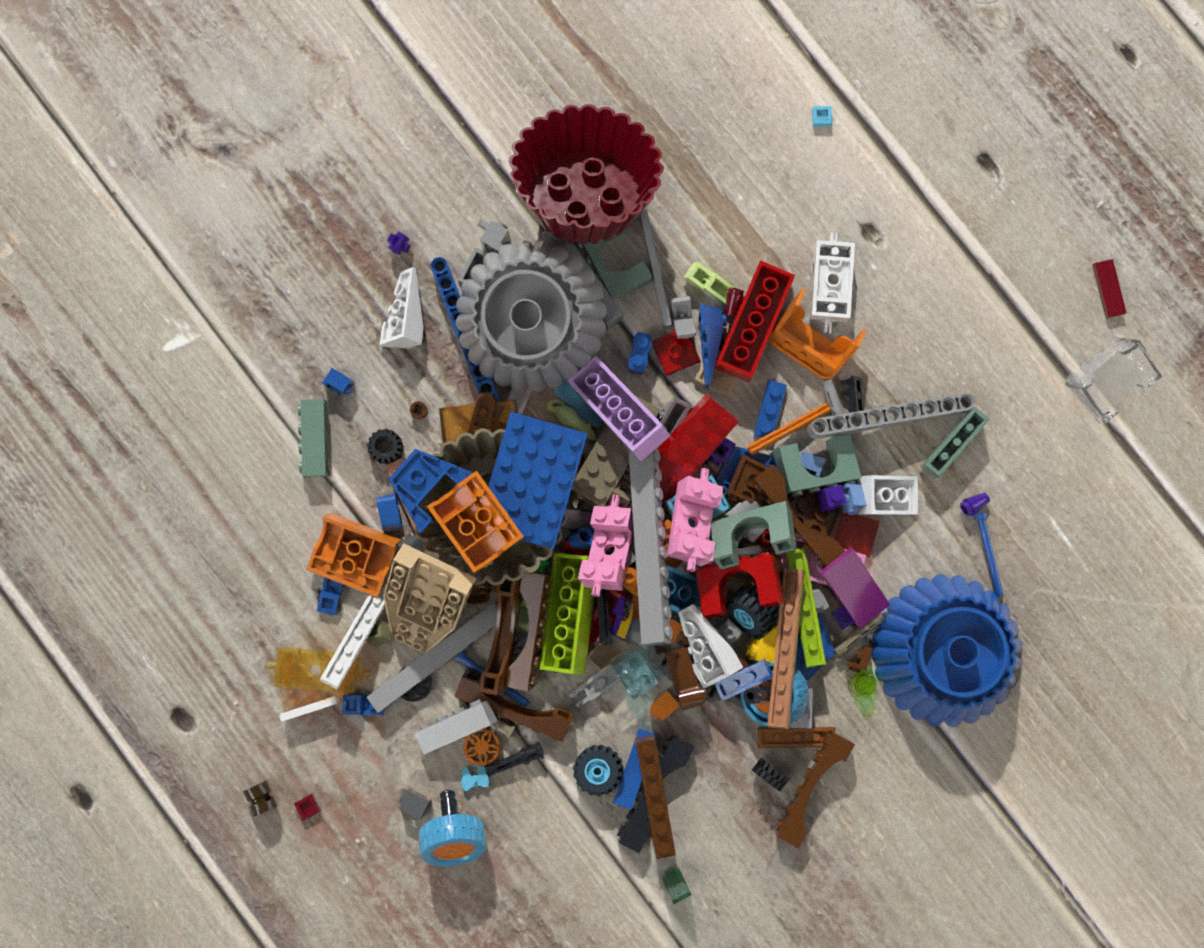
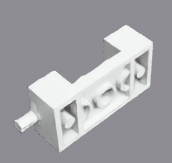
[809,232,855,334]

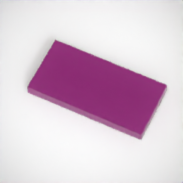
[820,547,890,629]

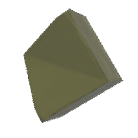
[367,619,391,647]

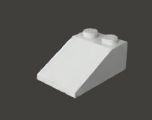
[857,475,918,515]

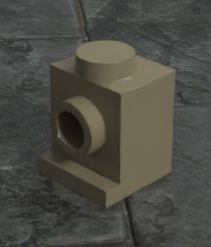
[606,479,632,508]

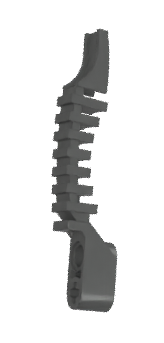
[627,618,744,710]

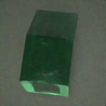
[661,866,692,904]

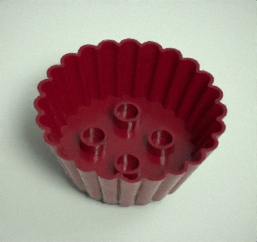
[508,104,664,245]

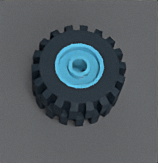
[726,584,779,637]
[573,744,624,796]

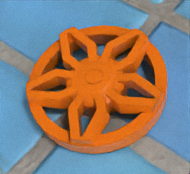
[463,728,500,765]

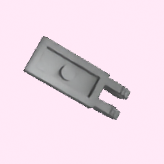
[568,663,623,708]

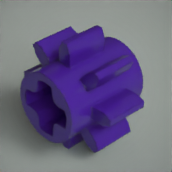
[386,231,411,255]

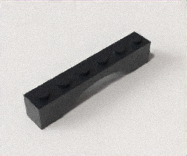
[617,735,694,853]

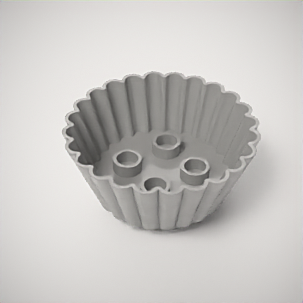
[456,240,607,392]

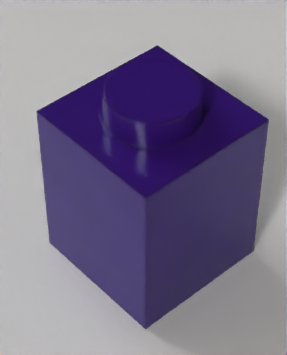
[816,485,847,512]

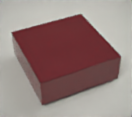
[294,793,321,821]

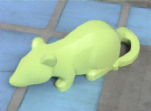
[546,399,598,441]

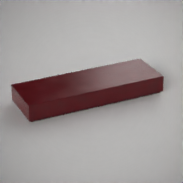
[1093,259,1127,319]

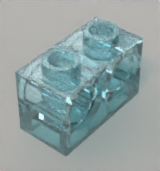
[612,651,658,700]

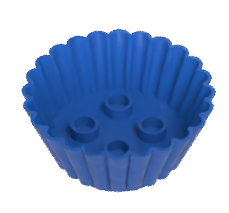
[871,574,1023,727]

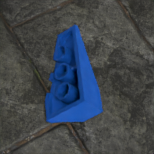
[698,305,727,389]

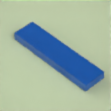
[613,728,657,810]

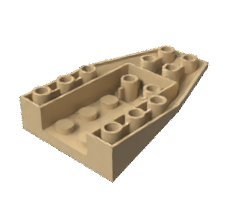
[383,543,476,653]

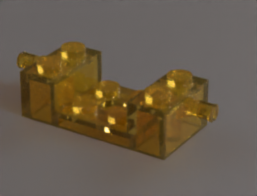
[265,647,371,693]

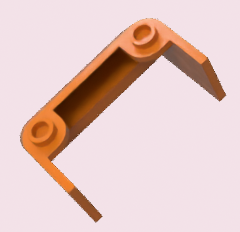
[769,288,866,380]

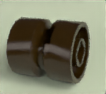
[243,781,277,817]

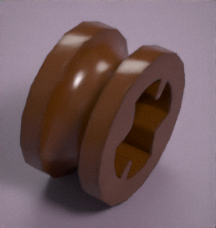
[410,401,428,419]

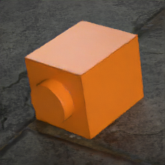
[649,690,680,721]

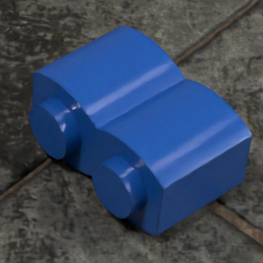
[628,332,652,375]

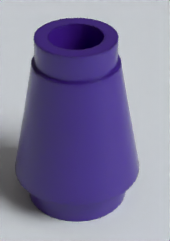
[960,492,990,516]

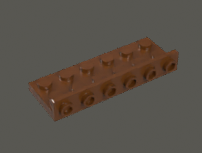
[723,455,843,539]

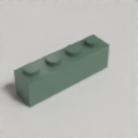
[298,399,329,478]
[920,407,990,479]

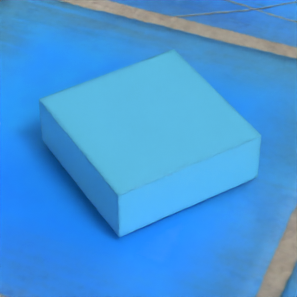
[812,106,832,127]

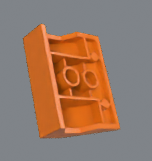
[427,471,524,573]
[306,513,401,597]

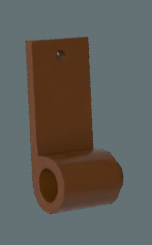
[665,647,707,711]

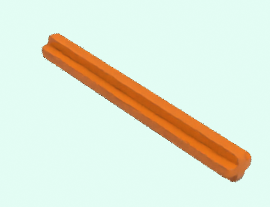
[747,403,831,455]

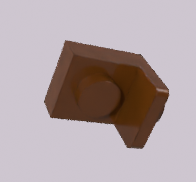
[845,646,873,673]

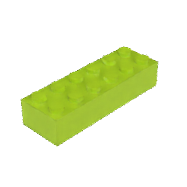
[540,553,594,675]

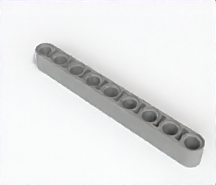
[807,393,975,439]

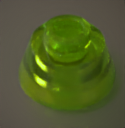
[850,671,877,698]

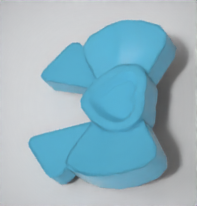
[461,765,489,791]

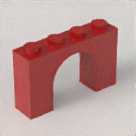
[696,552,784,618]

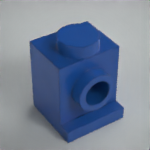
[322,368,354,396]

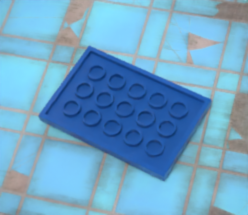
[488,412,588,549]

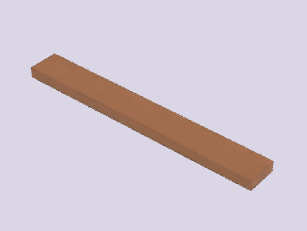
[767,569,805,729]

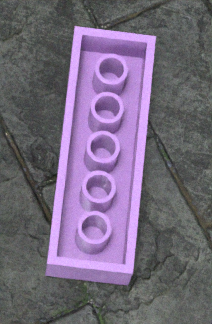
[567,356,670,462]

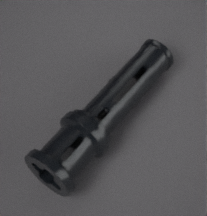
[485,742,545,777]

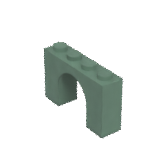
[577,229,653,301]
[773,434,861,497]
[711,501,796,570]

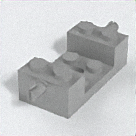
[477,219,511,253]

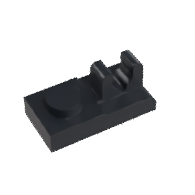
[840,376,864,413]

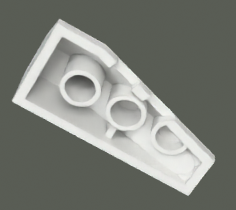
[380,267,423,349]
[678,604,743,688]

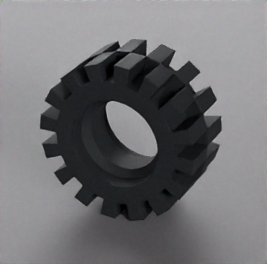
[367,429,403,464]
[752,758,789,792]

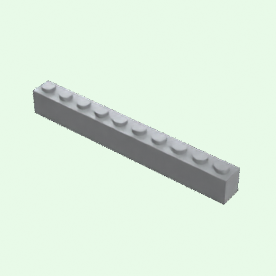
[629,448,673,646]

